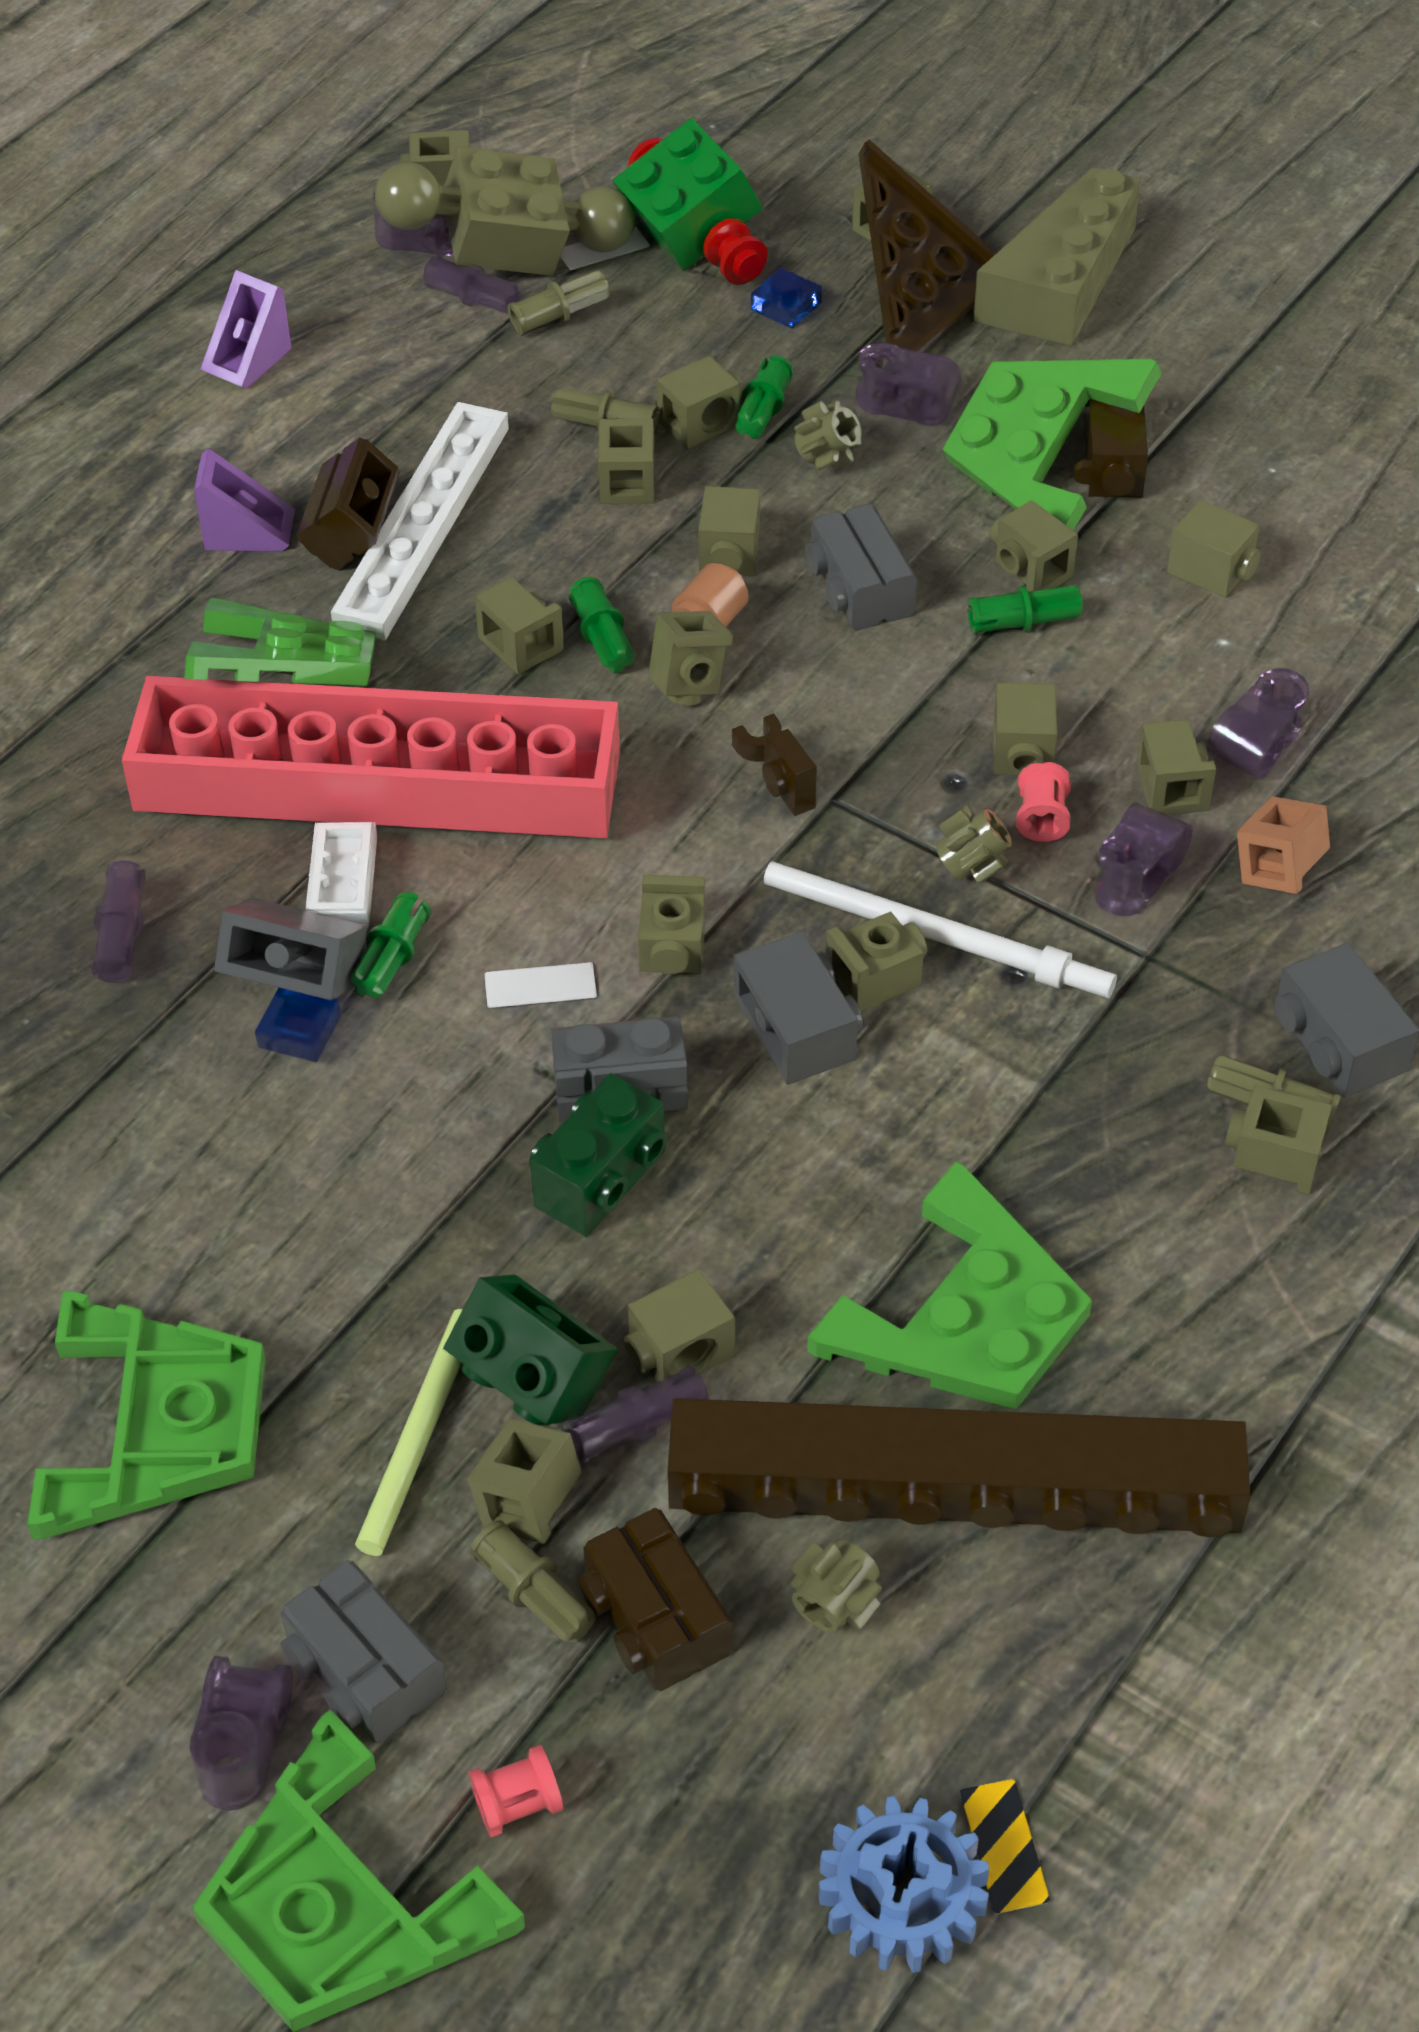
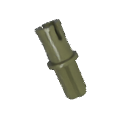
[507,270,610,335]
[551,388,660,436]
[1207,1056,1341,1134]
[470,1520,596,1643]

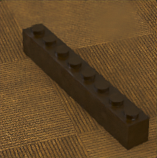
[667,1398,1250,1537]

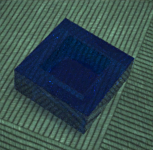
[751,268,822,329]
[255,987,341,1062]

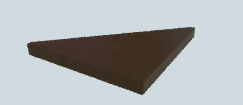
[858,139,997,381]

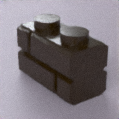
[297,437,400,570]
[578,1507,733,1692]

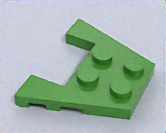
[942,359,1161,531]
[184,598,376,686]
[807,1162,1092,1409]
[27,1291,266,1539]
[192,1709,525,2032]

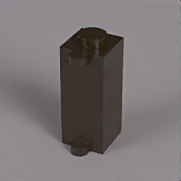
[1074,399,1148,498]

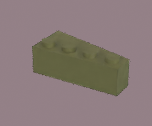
[974,167,1141,346]

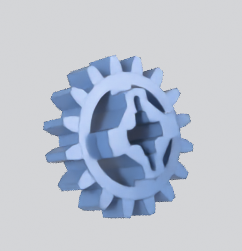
[818,1796,989,1973]

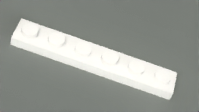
[331,402,509,641]

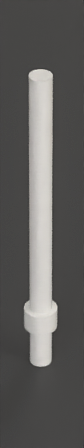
[764,861,1117,999]

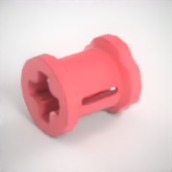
[1016,762,1071,843]
[468,1744,564,1838]

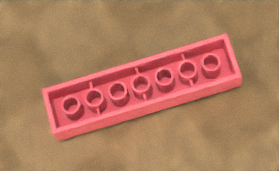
[122,676,620,838]

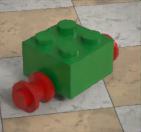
[612,118,768,285]

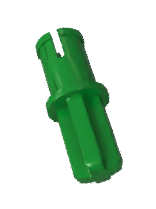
[735,355,793,439]
[568,577,634,673]
[967,585,1083,634]
[350,892,431,999]

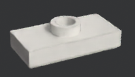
[305,822,377,927]

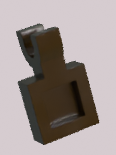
[732,713,817,816]

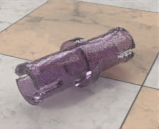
[91,860,146,983]
[564,1366,709,1463]

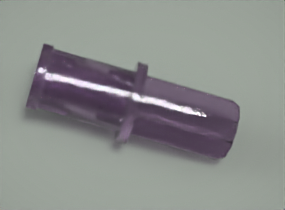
[423,255,522,314]

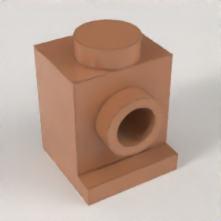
[1237,796,1330,894]

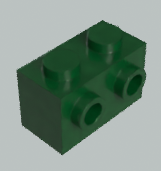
[529,1073,667,1238]
[443,1274,618,1426]

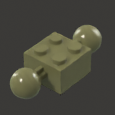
[375,147,636,276]

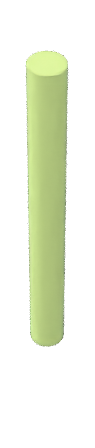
[355,1309,463,1556]

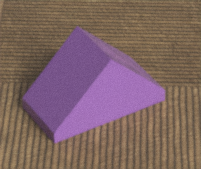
[200,270,292,388]
[194,448,295,551]

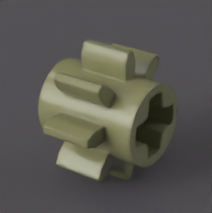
[795,401,861,471]
[936,805,1012,884]
[791,1540,882,1632]

